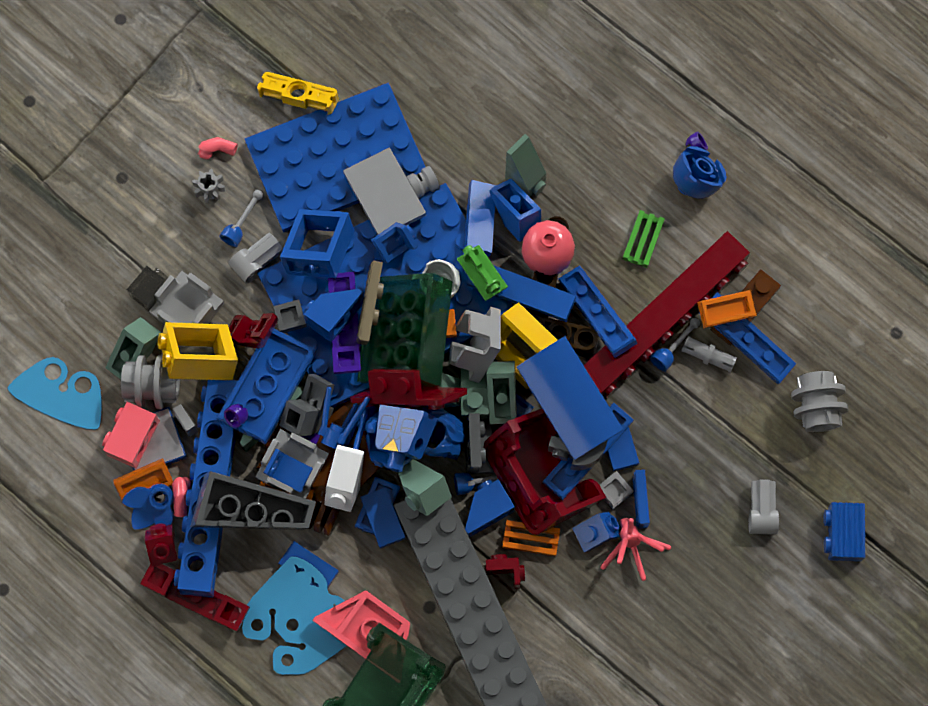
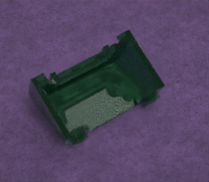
[322,623,446,706]

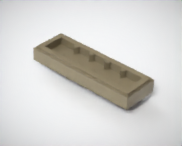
[356,261,384,345]

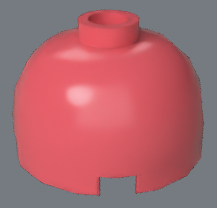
[522,220,575,276]

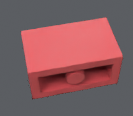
[102,402,160,469]

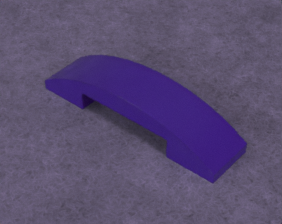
[328,272,361,374]

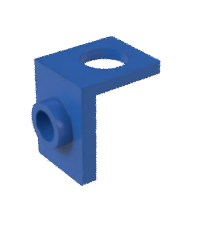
[263,448,313,493]

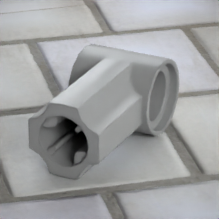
[228,233,283,284]
[749,480,779,535]

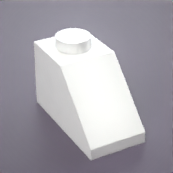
[324,445,364,512]

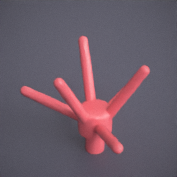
[601,518,671,581]

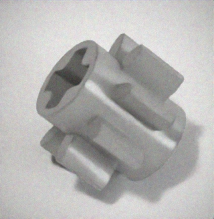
[192,169,226,203]

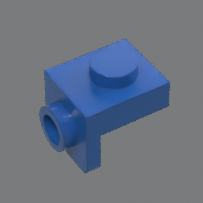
[371,222,418,263]
[572,512,620,552]

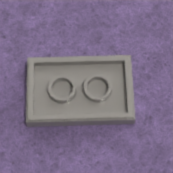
[343,147,426,235]

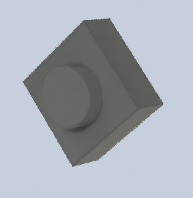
[273,300,307,333]

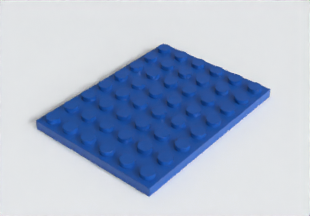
[257,183,513,408]

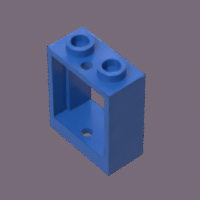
[280,209,354,278]

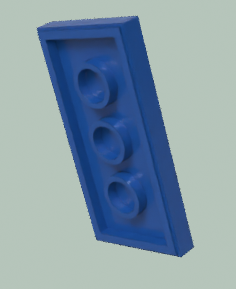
[217,329,317,444]

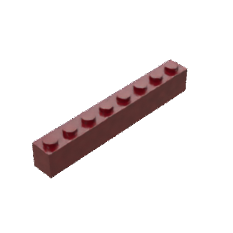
[584,231,750,399]

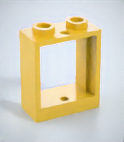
[495,302,557,389]
[158,322,238,380]

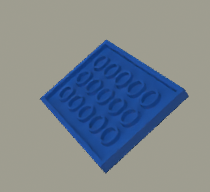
[244,82,425,233]

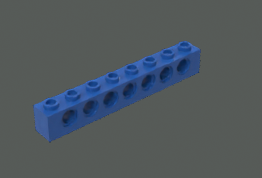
[174,380,238,598]

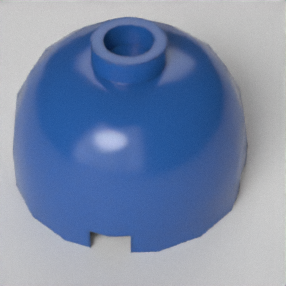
[673,146,727,199]

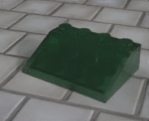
[357,273,453,387]

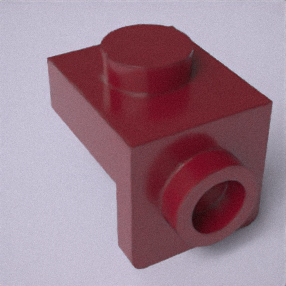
[145,523,178,566]
[485,554,525,589]

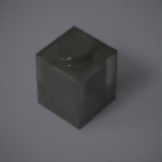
[126,266,168,311]

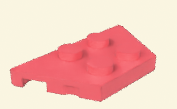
[312,590,410,683]

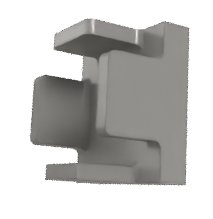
[149,271,224,325]
[449,307,501,383]
[255,429,329,499]

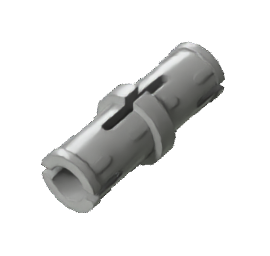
[681,336,737,373]

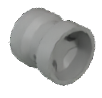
[406,166,440,199]

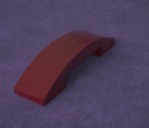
[228,313,278,348]
[140,564,250,632]

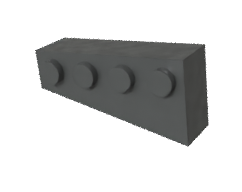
[190,471,316,530]

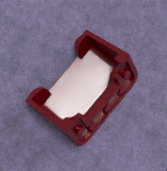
[483,408,606,535]

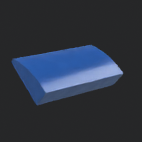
[517,336,623,460]

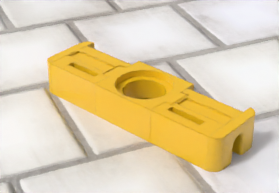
[257,72,339,115]

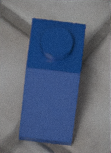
[490,179,541,242]
[304,289,364,342]
[465,479,515,538]

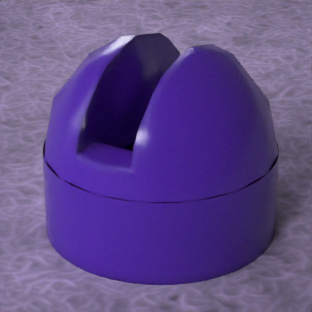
[685,131,708,150]
[224,404,248,428]

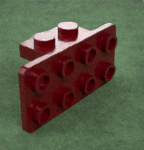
[350,369,467,410]

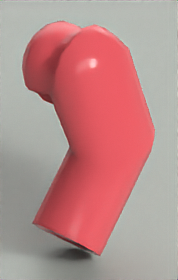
[198,137,238,159]
[172,477,192,517]

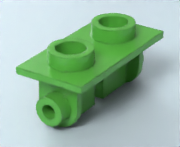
[457,245,508,301]

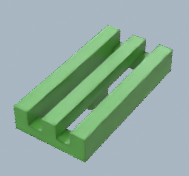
[622,210,665,268]

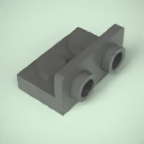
[464,413,493,474]

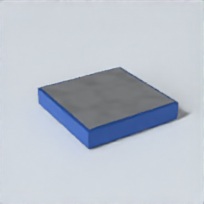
[132,407,187,470]

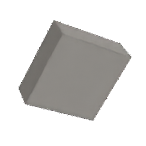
[173,404,198,437]
[600,471,634,510]

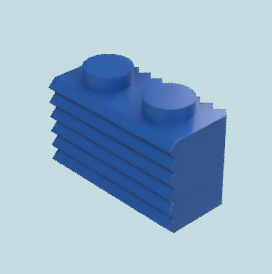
[824,502,865,561]

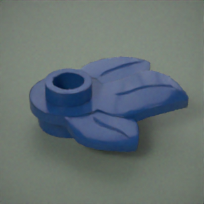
[122,484,174,530]

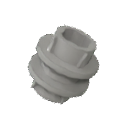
[121,355,180,409]
[791,371,848,432]

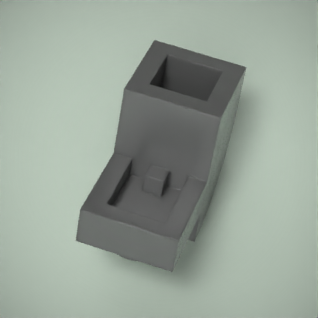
[280,374,334,436]
[548,436,608,471]

